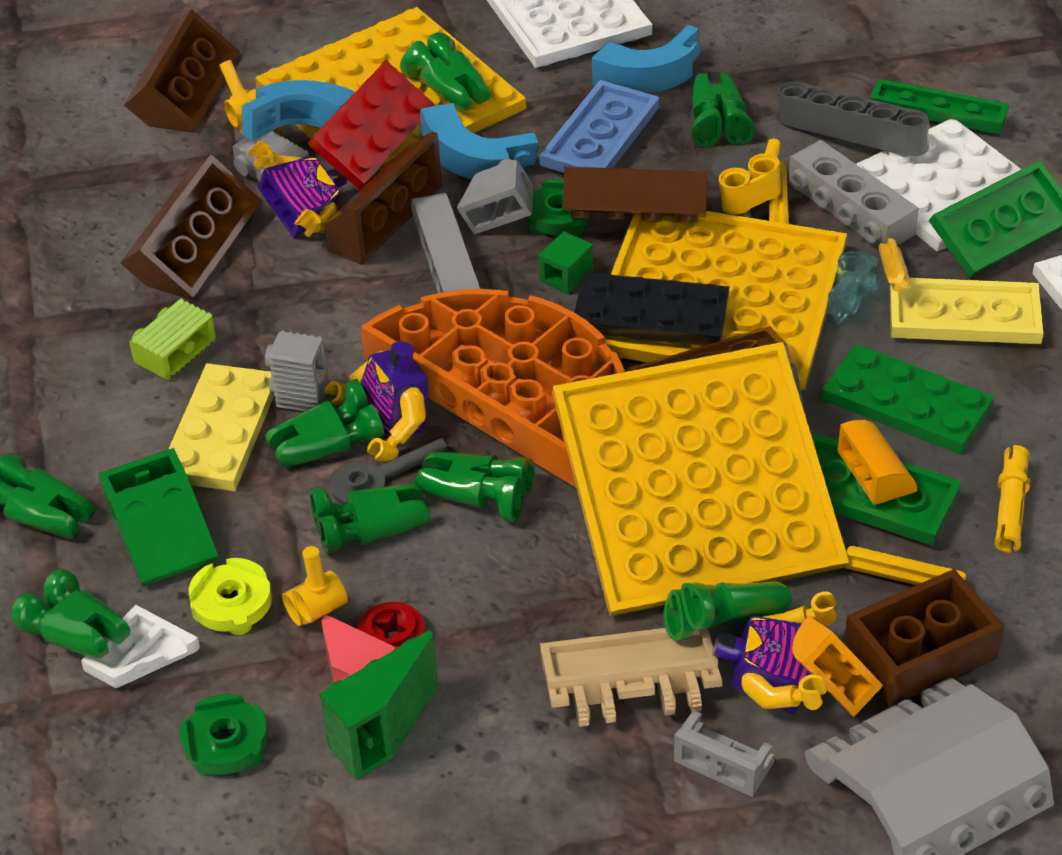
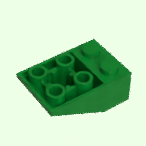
[98,448,219,587]
[319,630,439,780]

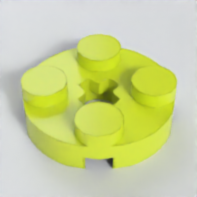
[188,558,272,635]

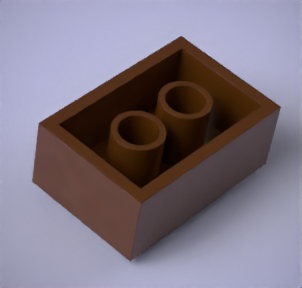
[844,569,1004,707]

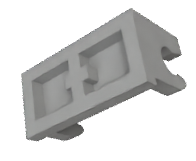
[674,710,775,797]

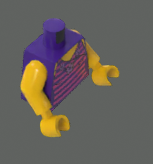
[248,141,347,239]
[325,341,428,464]
[712,592,837,714]

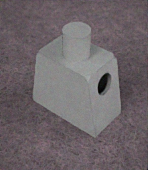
[457,159,533,235]

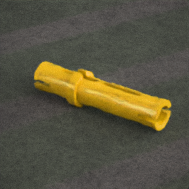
[994,445,1030,553]

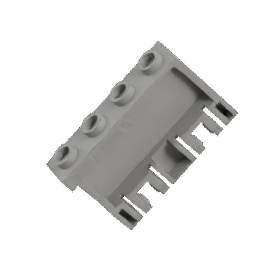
[805,677,1054,855]

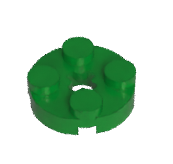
[525,179,593,236]
[179,694,268,776]

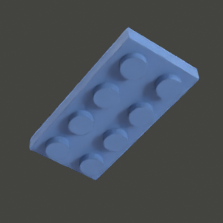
[540,80,660,173]

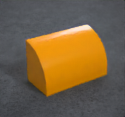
[838,420,917,505]
[792,616,883,717]

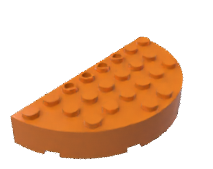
[361,289,625,488]

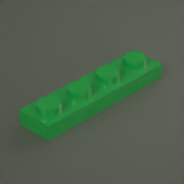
[870,79,1009,134]

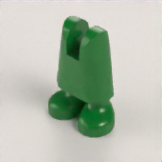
[400,33,490,112]
[691,73,755,148]
[265,379,385,467]
[413,452,535,523]
[0,453,96,539]
[310,484,431,554]
[11,569,131,659]
[663,581,792,641]

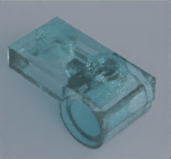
[826,251,881,326]

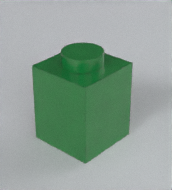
[538,231,593,295]

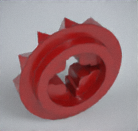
[357,601,424,649]

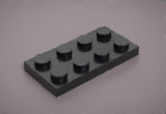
[574,272,729,346]

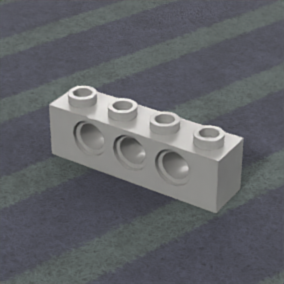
[788,140,919,248]

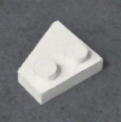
[81,605,200,688]

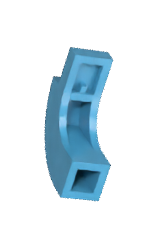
[592,25,701,94]
[242,80,355,140]
[419,103,538,179]

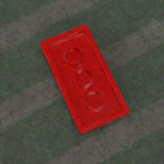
[308,60,436,190]

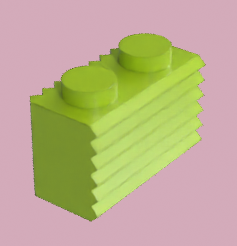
[129,298,216,380]

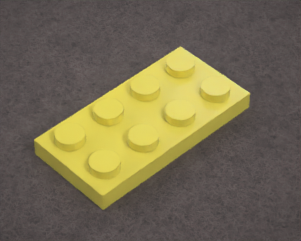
[889,278,1043,344]
[169,363,274,491]

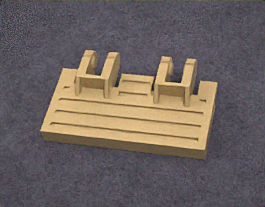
[540,628,722,727]

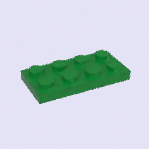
[929,160,1062,278]
[821,343,995,455]
[811,433,962,546]

